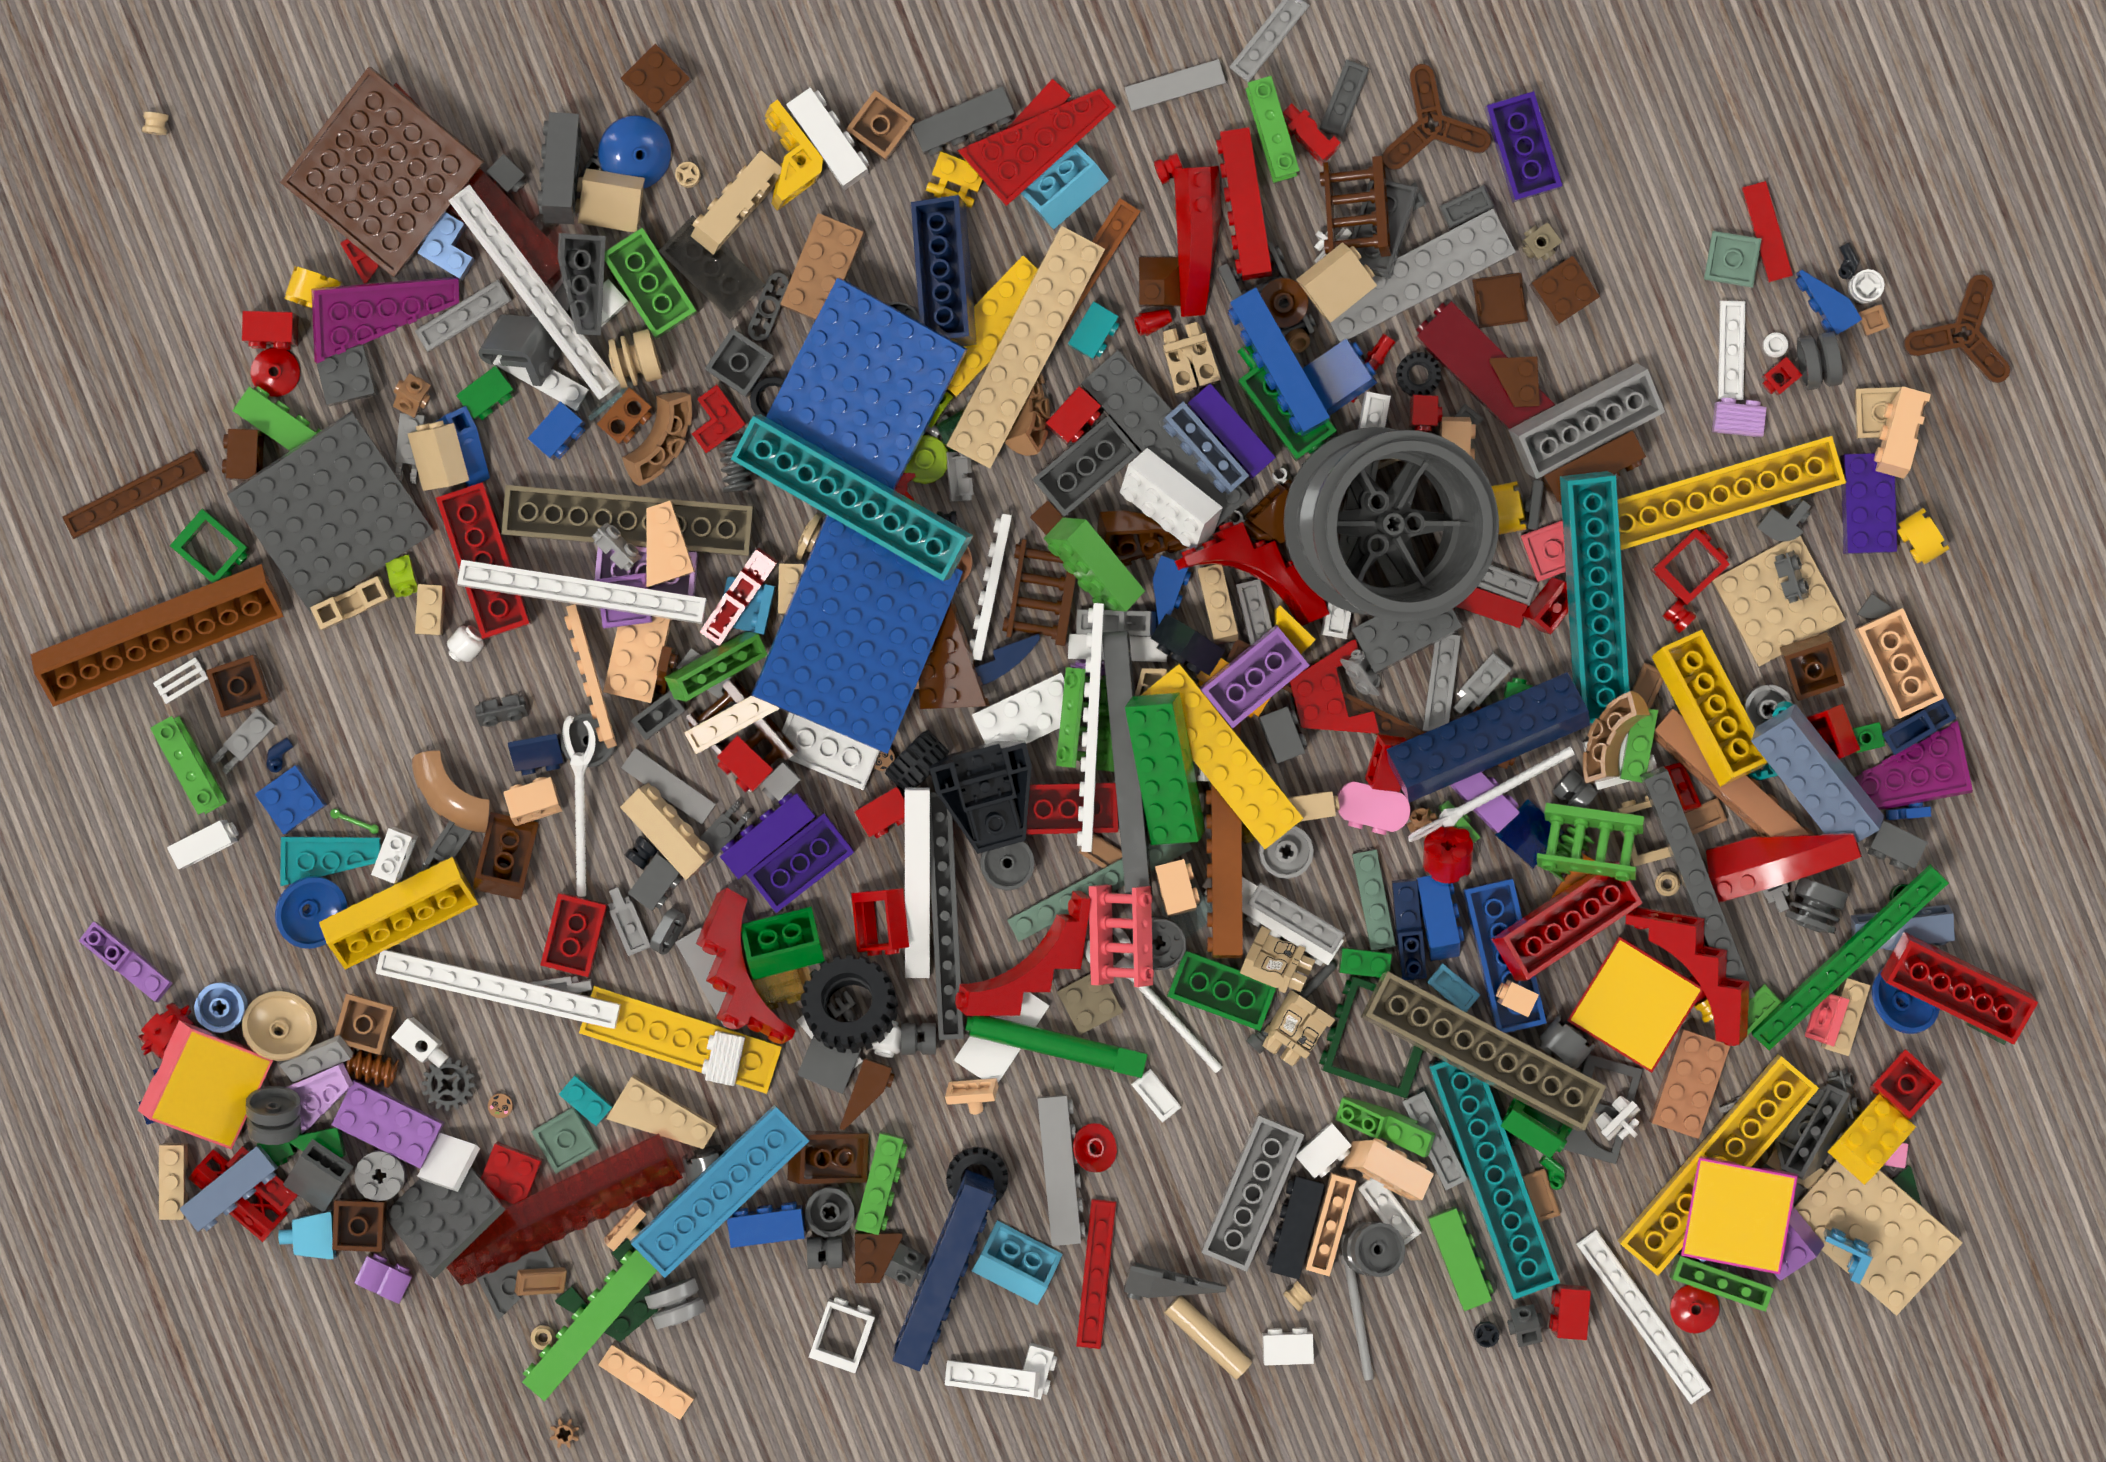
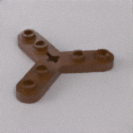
[1382,64,1491,170]
[1903,275,2010,383]

